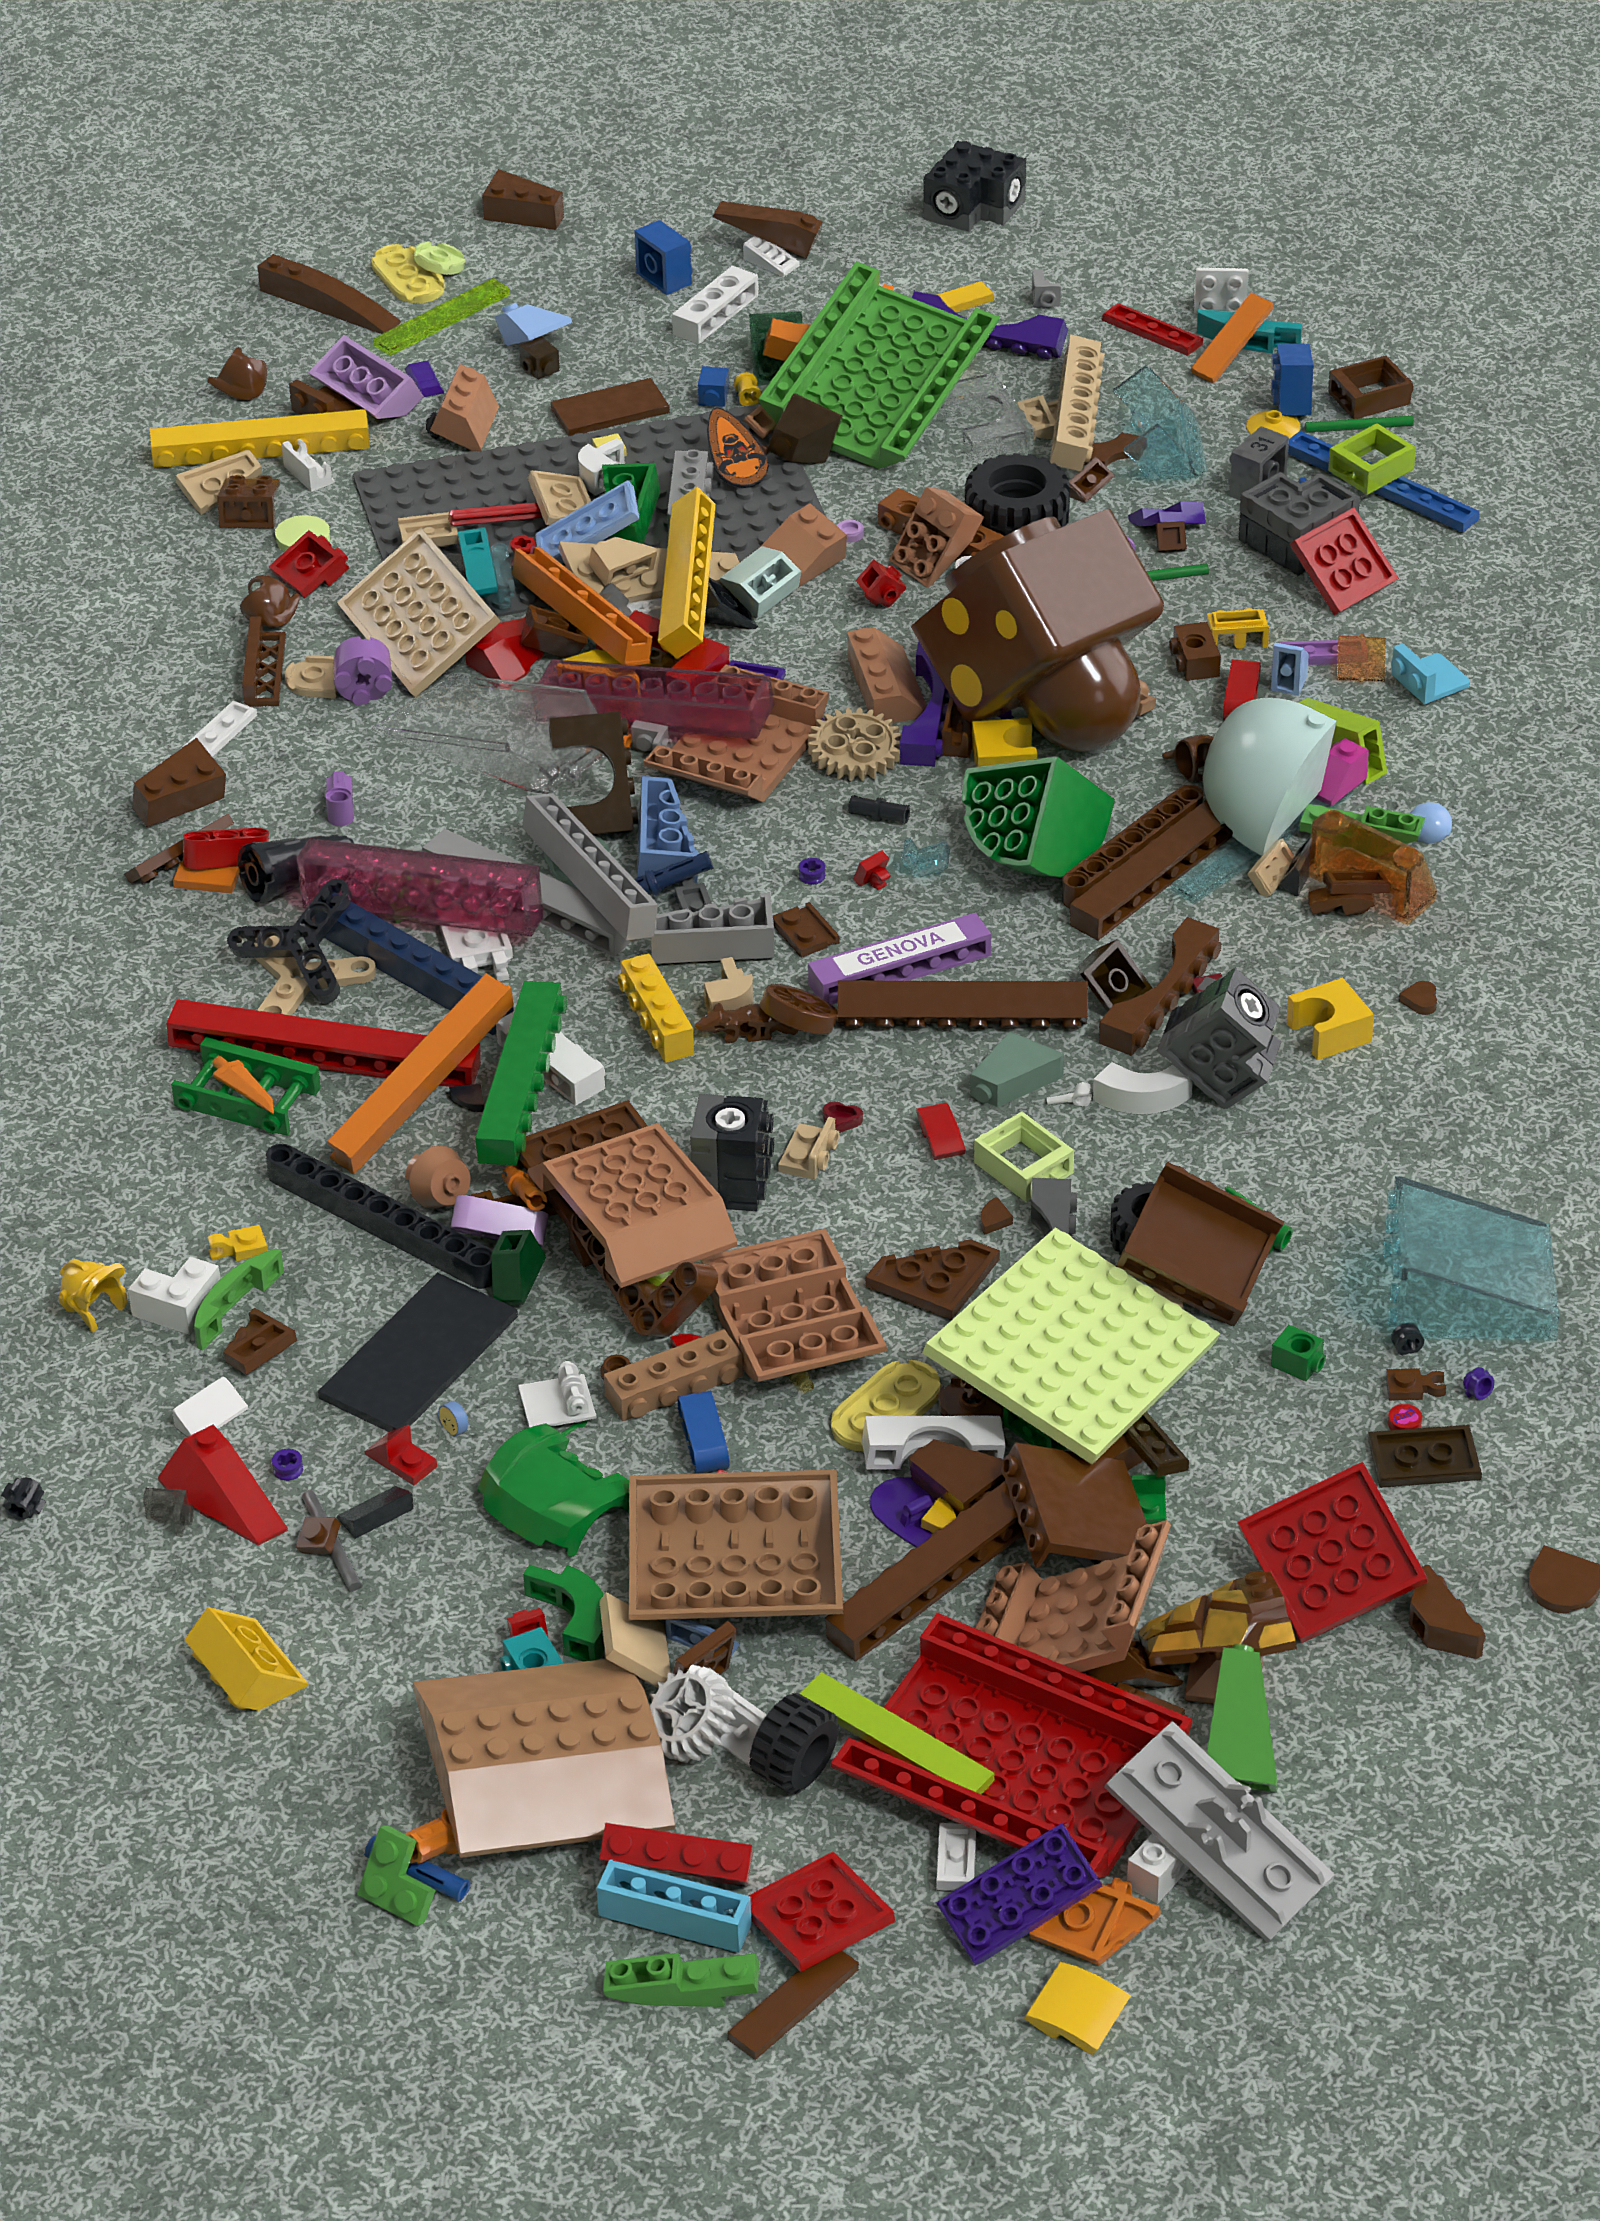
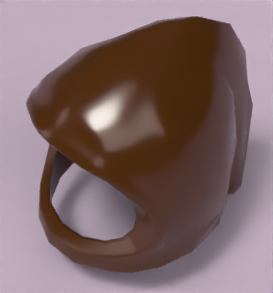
[207,347,268,400]
[240,575,300,628]
[1162,734,1214,782]

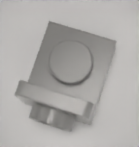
[1032,269,1061,307]
[631,720,672,752]

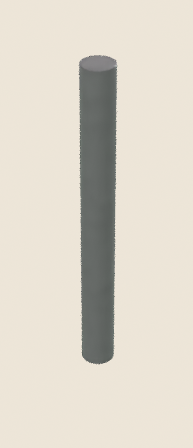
[302,1490,362,1592]

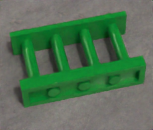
[171,1037,321,1136]

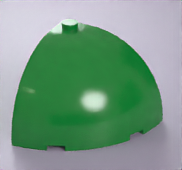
[962,756,1115,877]

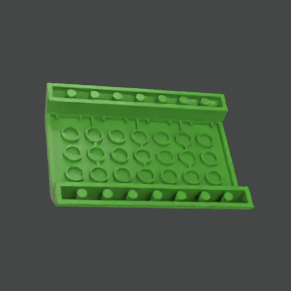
[759,261,1000,469]

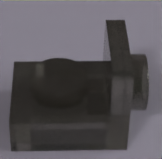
[143,1487,194,1537]

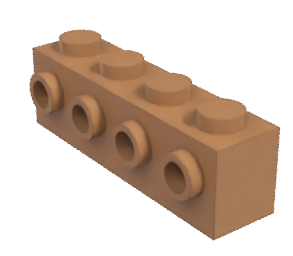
[604,1329,743,1421]

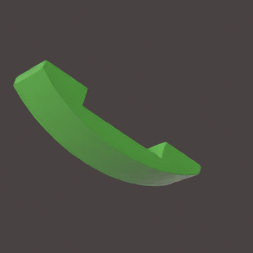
[194,1248,284,1351]

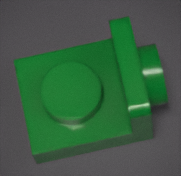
[1131,1474,1167,1524]

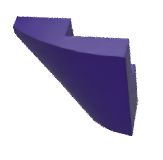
[1128,501,1206,526]

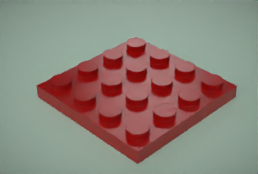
[1237,1461,1428,1643]

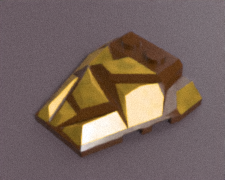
[1138,1571,1297,1666]

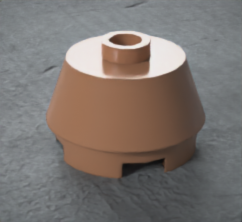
[405,1146,471,1209]

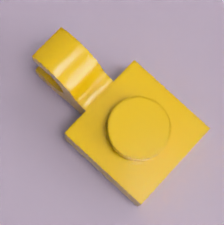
[208,1225,268,1261]

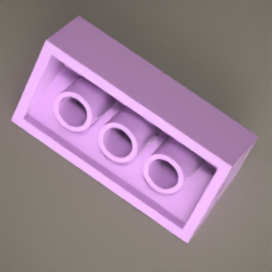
[308,335,424,419]

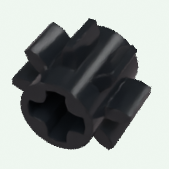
[1,1477,46,1520]

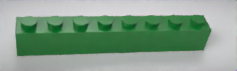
[475,981,567,1166]

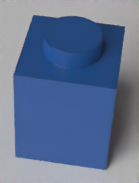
[698,366,729,407]

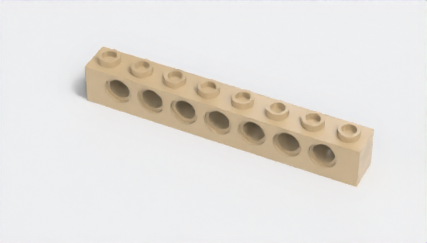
[1050,334,1104,472]

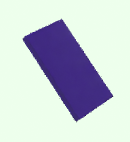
[936,1823,1103,1966]

